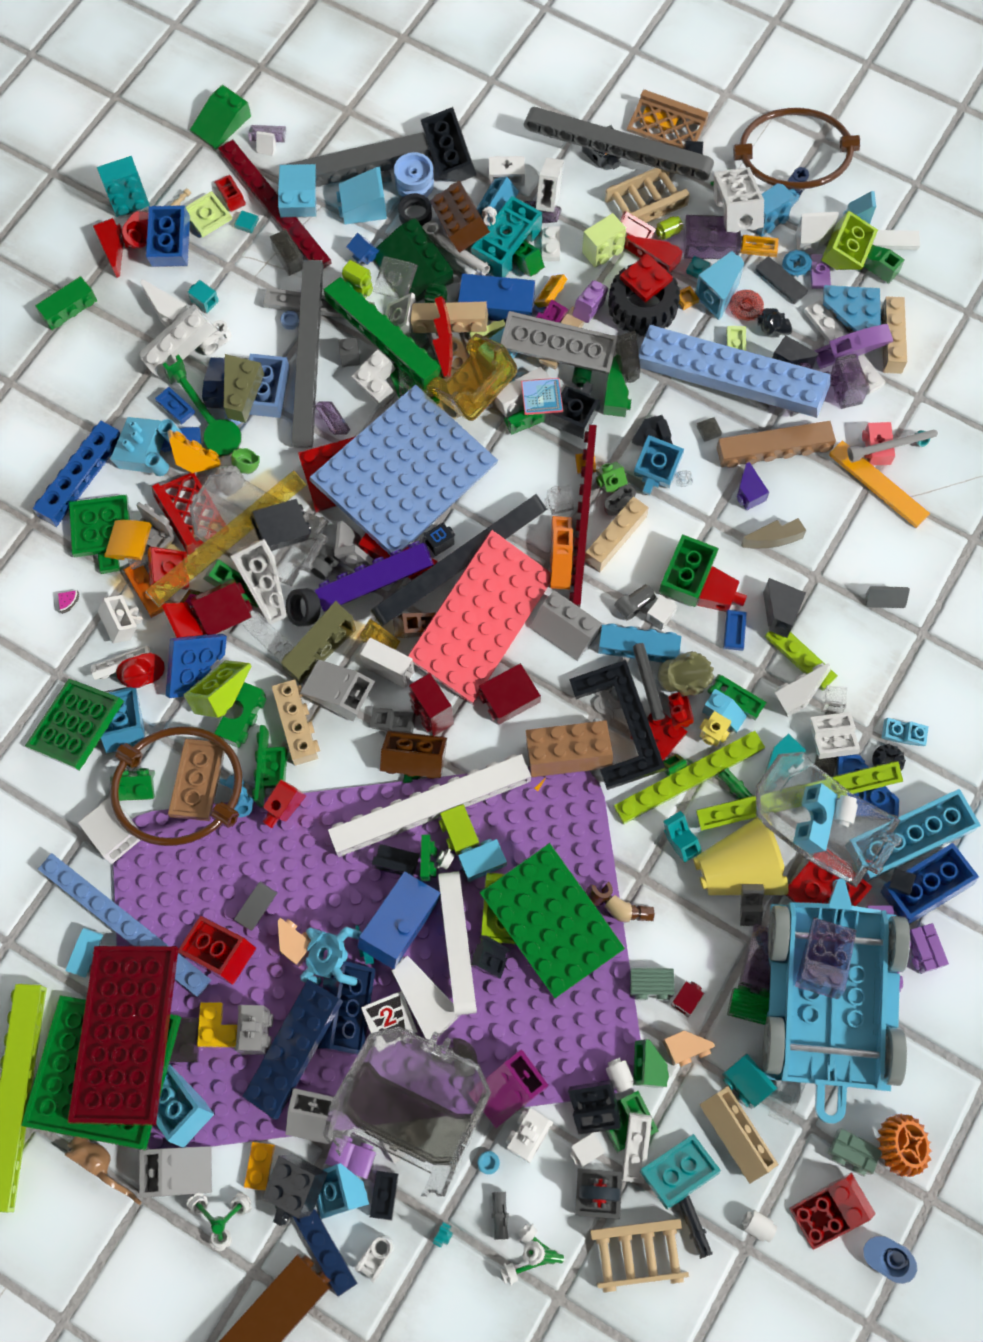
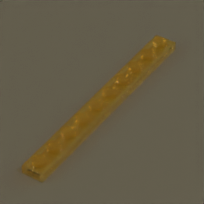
[145,470,306,607]

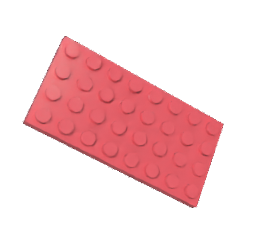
[408,530,550,704]

